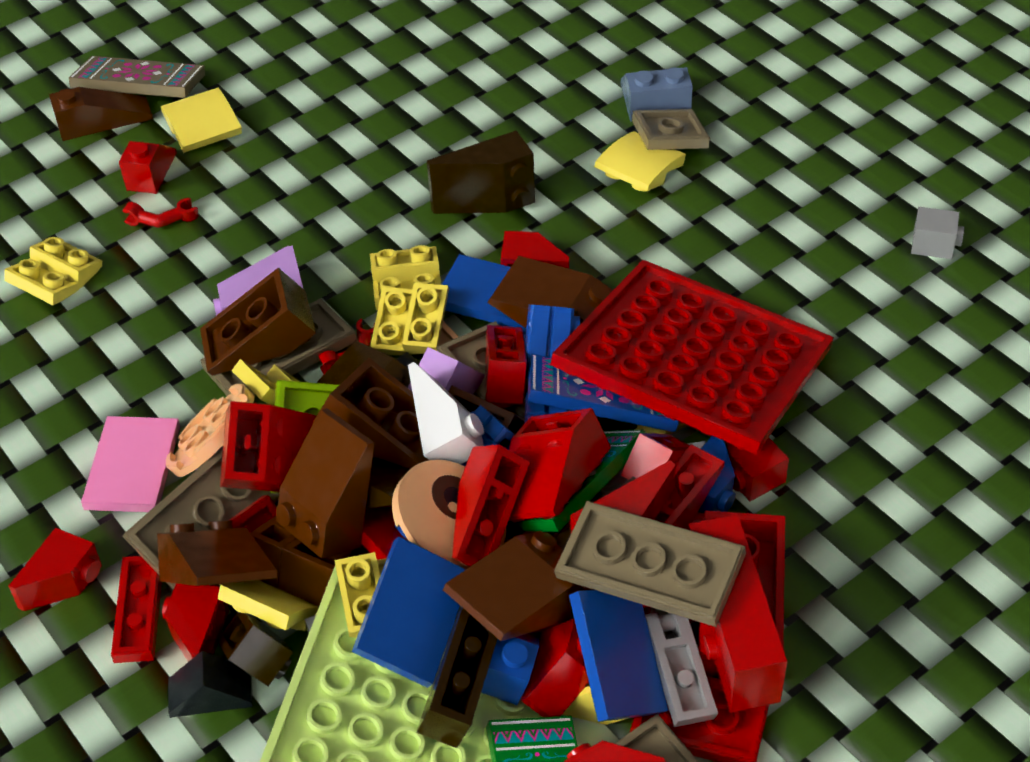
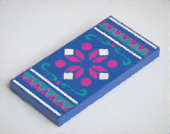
[528,354,679,432]

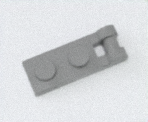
[645,613,718,727]

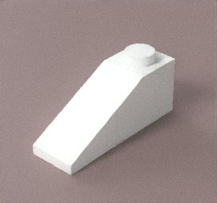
[408,362,484,465]

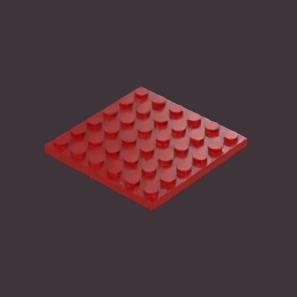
[550,260,834,455]

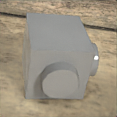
[911,206,964,259]

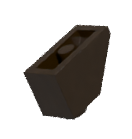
[217,612,293,687]

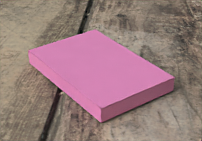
[81,416,180,512]

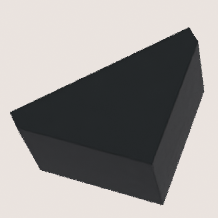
[168,650,253,718]

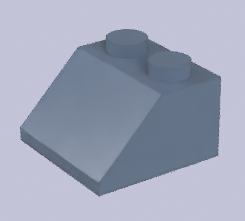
[621,67,693,122]

